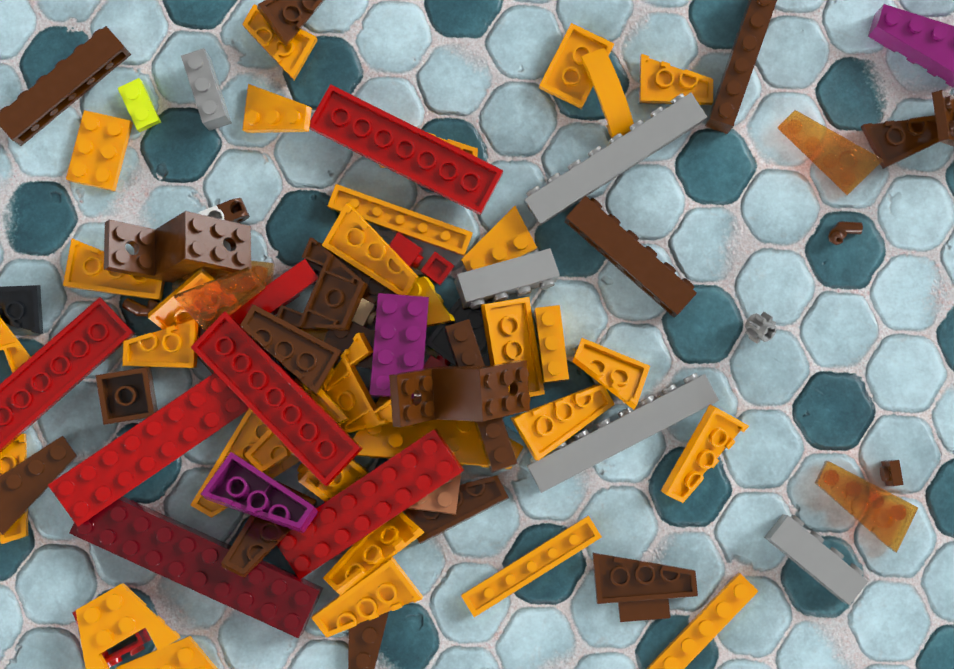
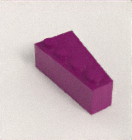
[868,4,954,88]
[201,452,318,533]

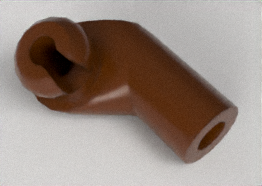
[828,221,863,245]
[122,298,160,316]

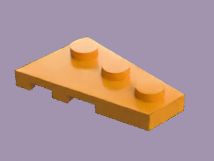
[242,4,318,81]
[639,54,713,105]
[461,206,537,271]
[148,268,237,330]
[572,338,650,410]

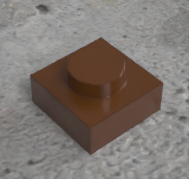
[880,460,904,486]

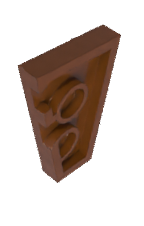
[257,0,325,47]

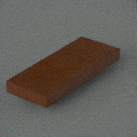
[618,599,670,622]

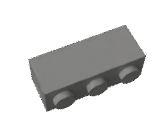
[181,48,232,131]

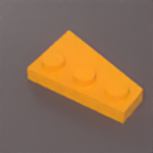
[242,84,312,133]
[122,319,199,368]

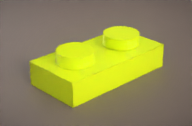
[118,78,161,132]

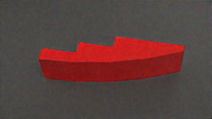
[230,259,318,325]

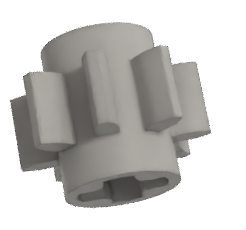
[745,312,776,344]

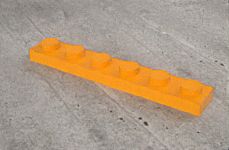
[327,184,473,256]
[461,515,602,617]
[646,572,758,669]

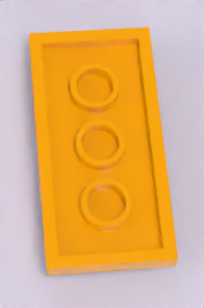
[481,297,545,397]

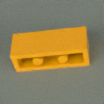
[534,305,569,384]

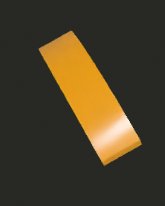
[581,48,634,138]

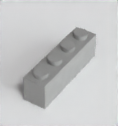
[454,248,560,309]
[764,514,869,605]

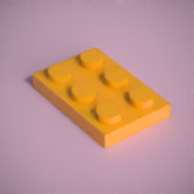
[539,23,614,109]
[66,110,133,191]

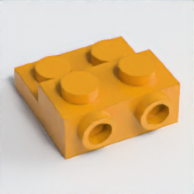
[297,459,369,502]

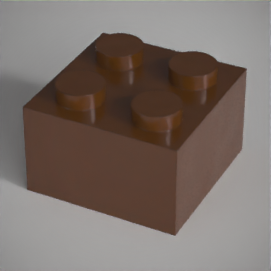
[96,367,158,425]

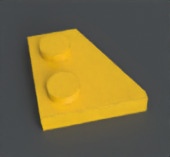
[408,276,455,327]

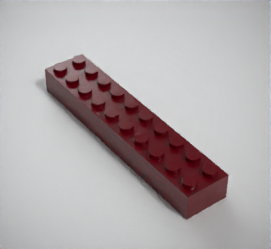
[69,496,323,638]

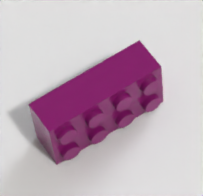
[370,293,429,399]

